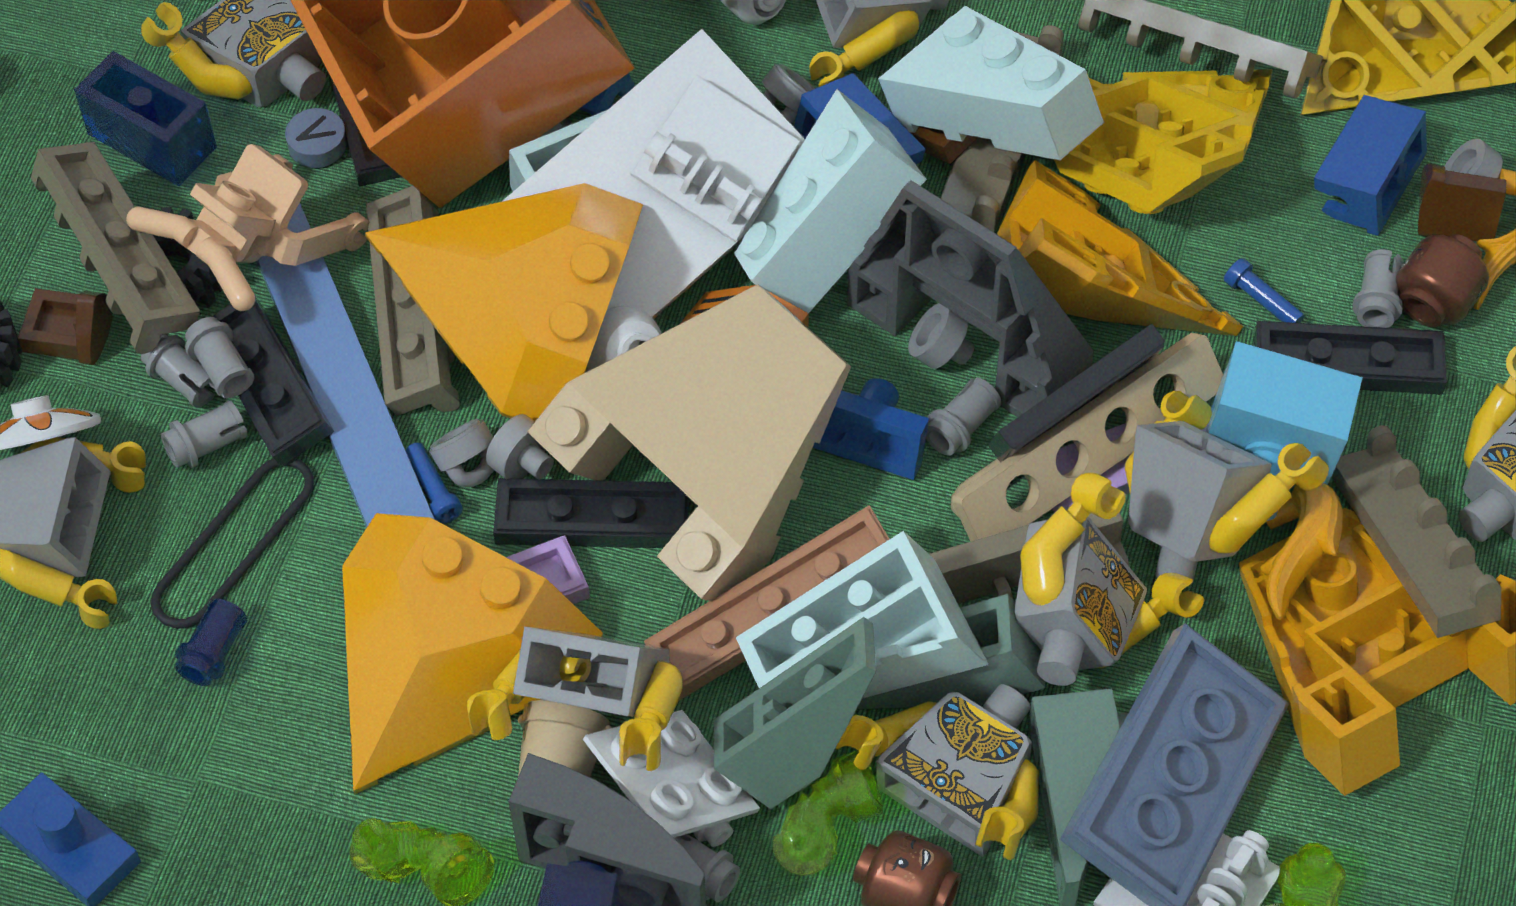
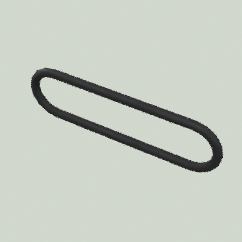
[150,458,314,628]

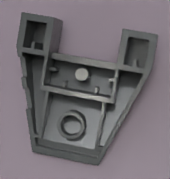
[847,180,1094,417]

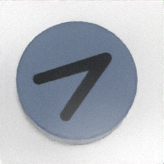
[285,108,347,168]

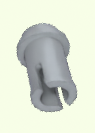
[1353,249,1404,328]
[185,317,254,398]
[141,334,215,408]
[926,378,1001,455]
[161,401,248,468]
[675,834,740,902]

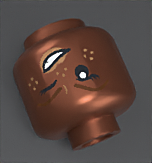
[1396,234,1489,327]
[853,830,961,906]

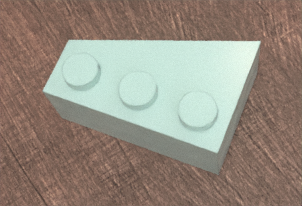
[878,6,1104,160]
[734,89,927,313]
[736,531,989,698]

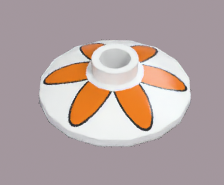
[0,395,102,450]

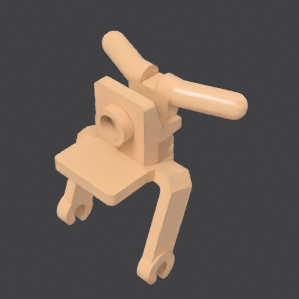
[126,144,369,311]

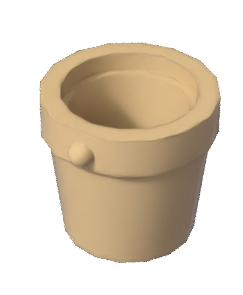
[518,700,612,778]

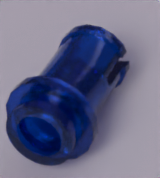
[175,598,248,686]

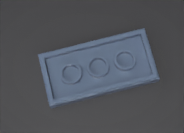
[1060,623,1289,906]

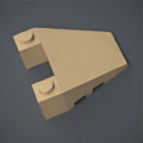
[527,284,851,601]

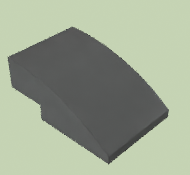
[508,753,707,906]

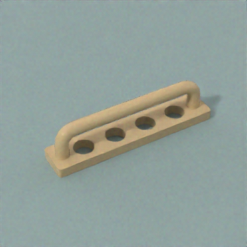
[951,333,1223,541]

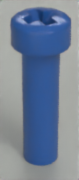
[1224,258,1305,323]
[405,442,463,524]

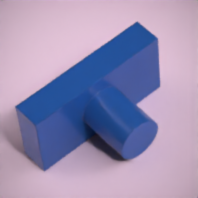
[812,378,929,480]
[0,772,141,906]

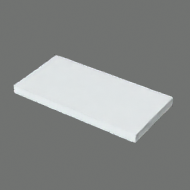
[503,29,805,373]

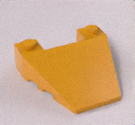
[1239,508,1516,796]

